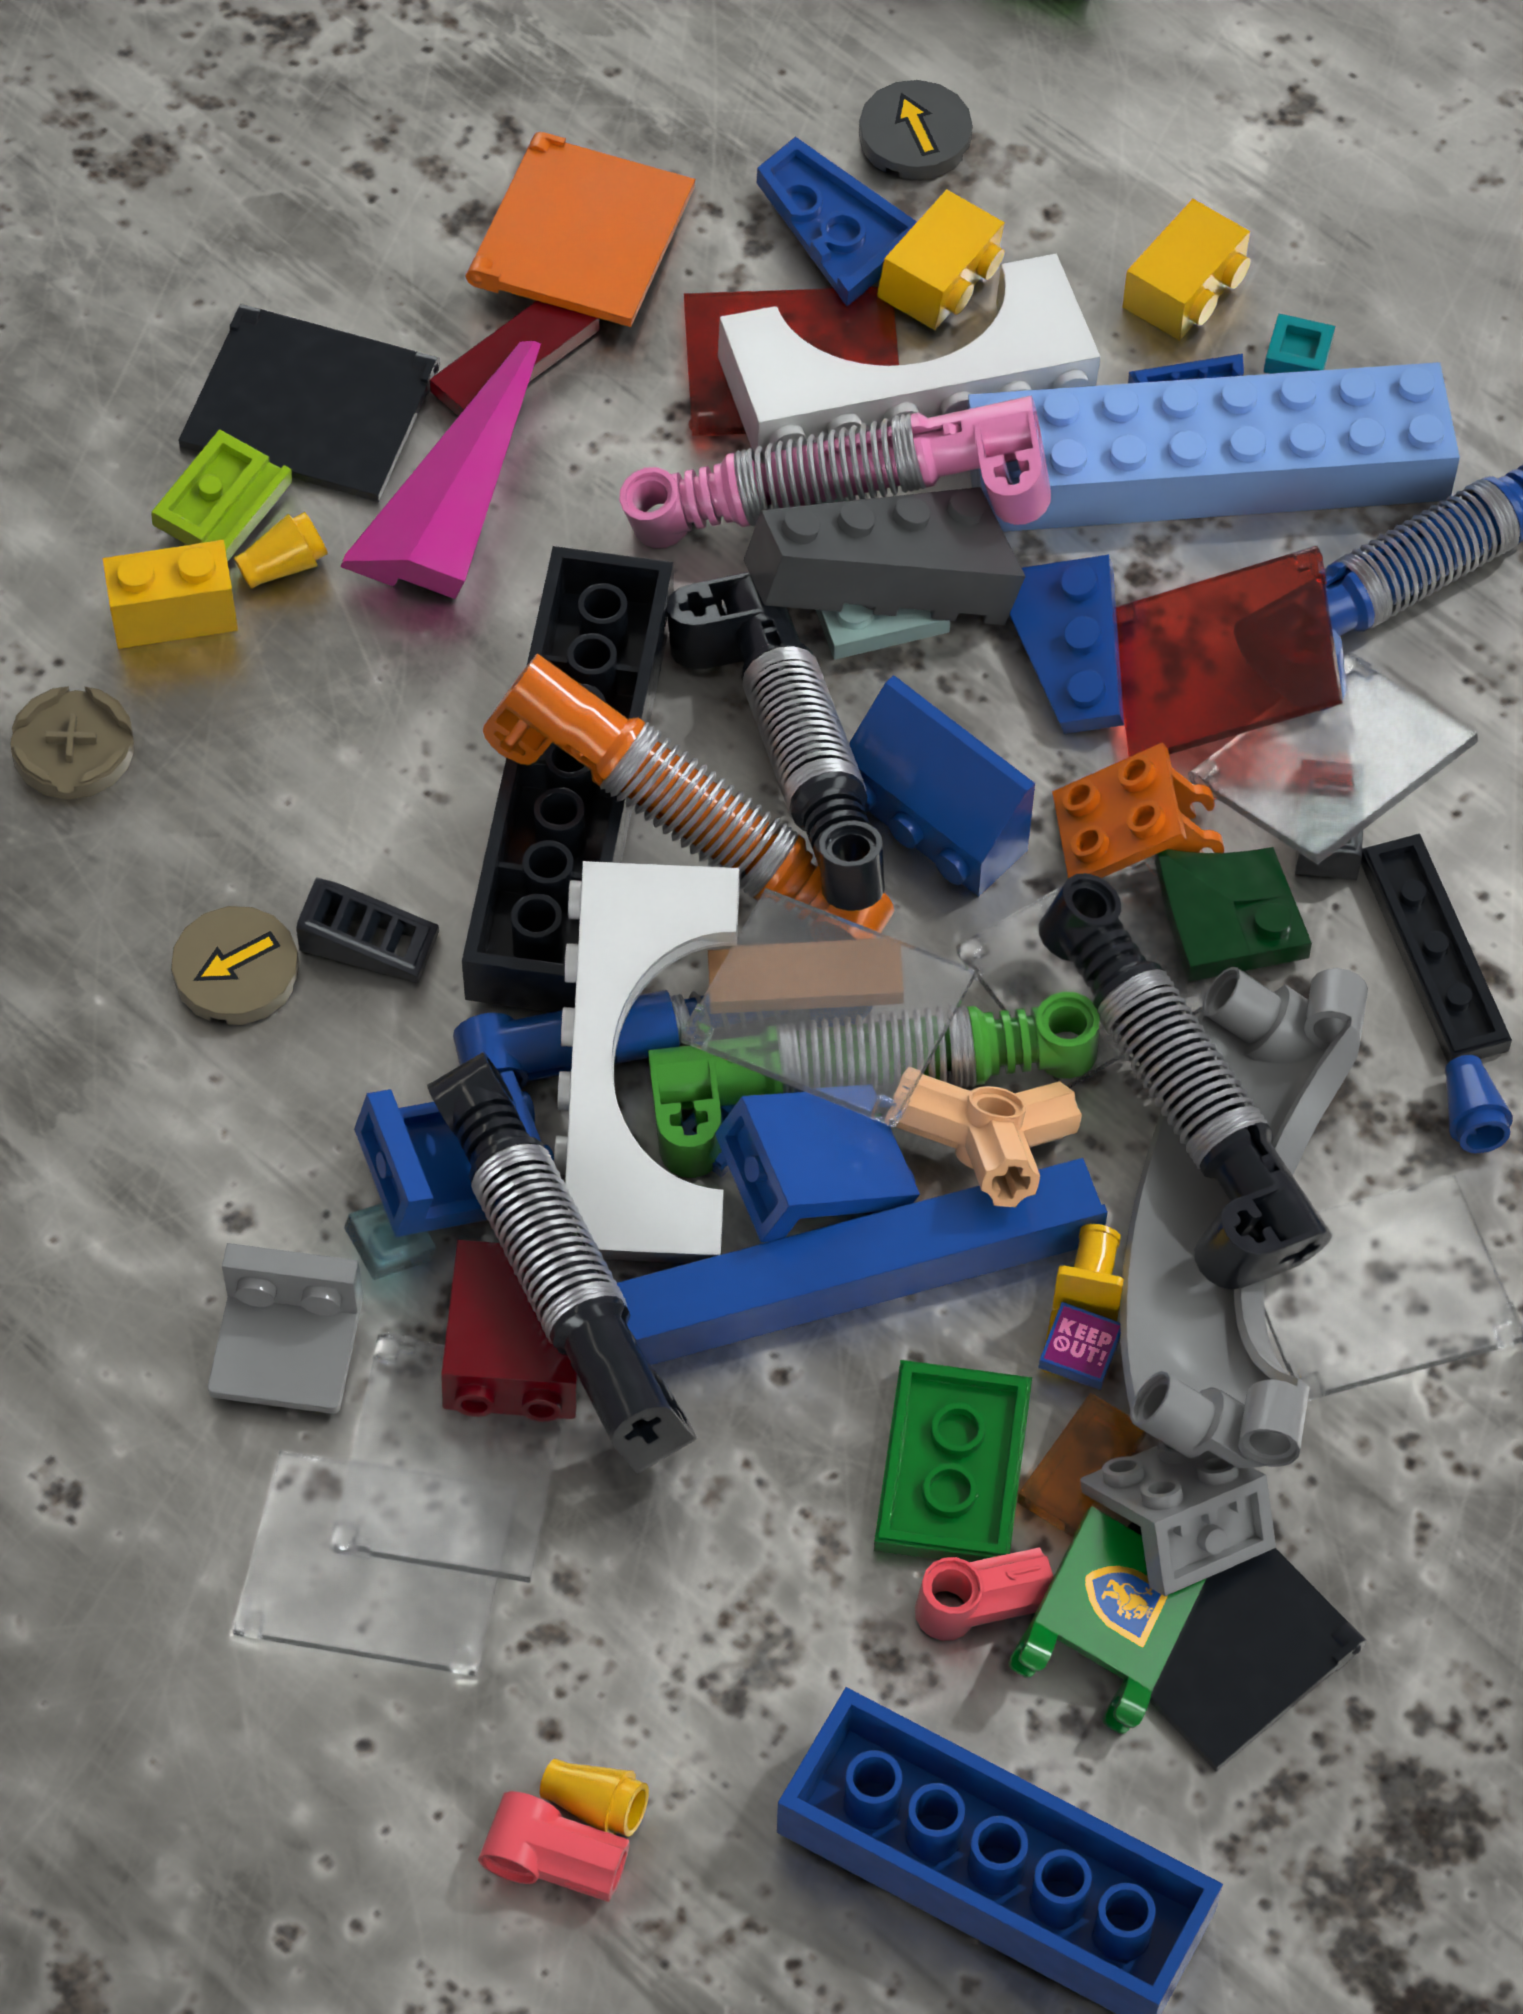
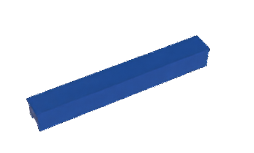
[617,1158,1108,1365]

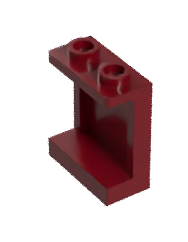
[441,1240,578,1422]

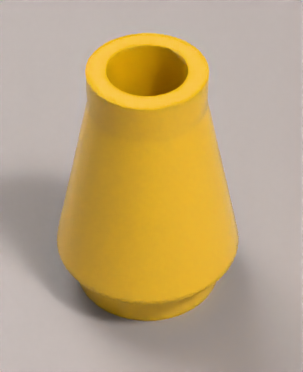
[234,512,328,589]
[540,1758,649,1837]

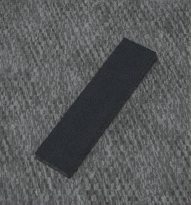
[1361,833,1512,1063]

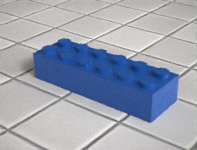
[777,1687,1223,2014]

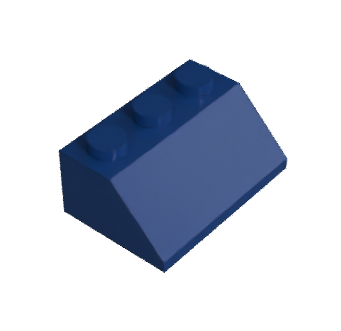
[849,675,1035,897]

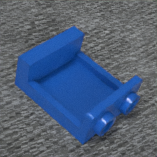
[354,1070,554,1237]
[715,1087,920,1243]

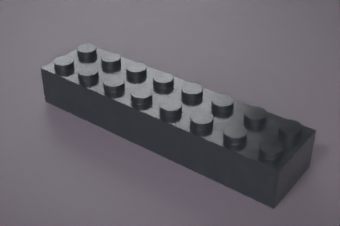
[462,546,674,1012]

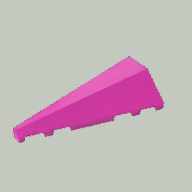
[340,341,541,599]

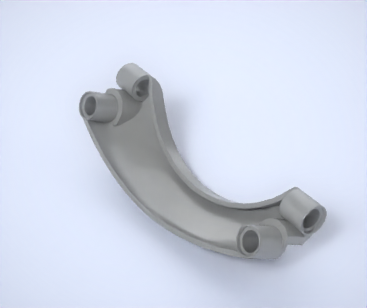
[1120,967,1368,1468]

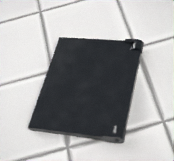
[178,304,440,502]
[1127,1522,1367,1772]

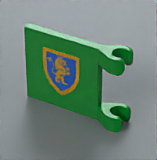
[1008,1506,1206,1734]

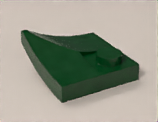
[1155,847,1312,982]

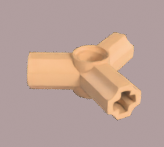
[889,1069,1082,1207]

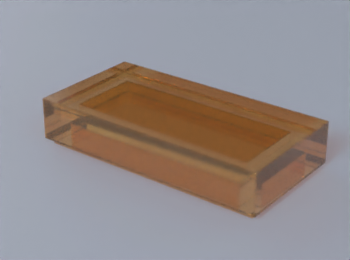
[1017,1392,1146,1537]

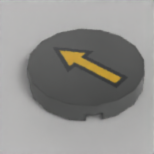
[859,80,973,180]

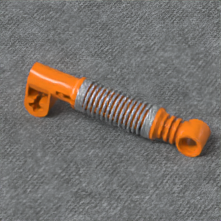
[483,653,895,944]

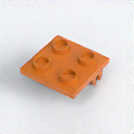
[1052,742,1225,878]

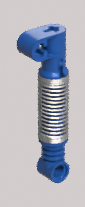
[1236,465,1523,712]

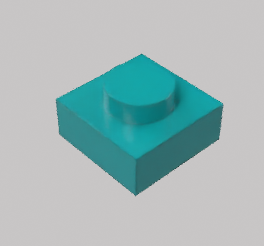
[1263,313,1336,374]

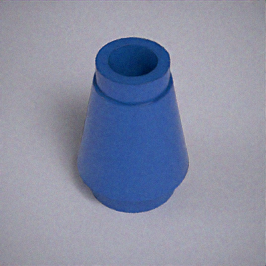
[1445,1055,1513,1153]

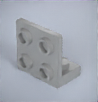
[208,1243,363,1414]
[1080,1441,1276,1596]

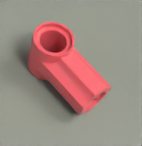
[915,1547,1054,1641]
[478,1791,630,1902]

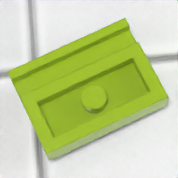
[151,429,292,562]

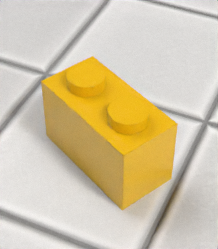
[877,189,1005,330]
[1122,198,1251,341]
[102,540,238,649]

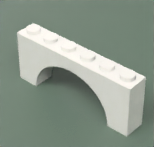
[718,253,1101,461]
[554,861,740,1263]

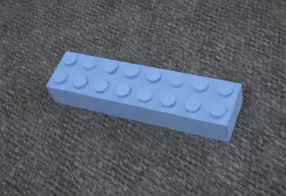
[967,362,1460,532]

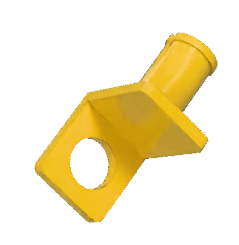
[1041,1224,1124,1374]

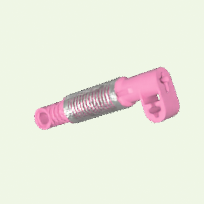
[619,395,1051,548]

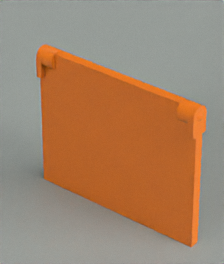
[465,132,696,327]

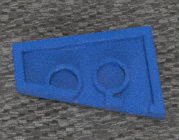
[756,136,917,306]
[1009,554,1124,734]

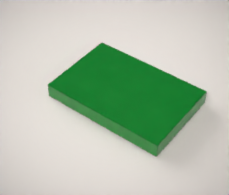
[874,1360,1033,1562]

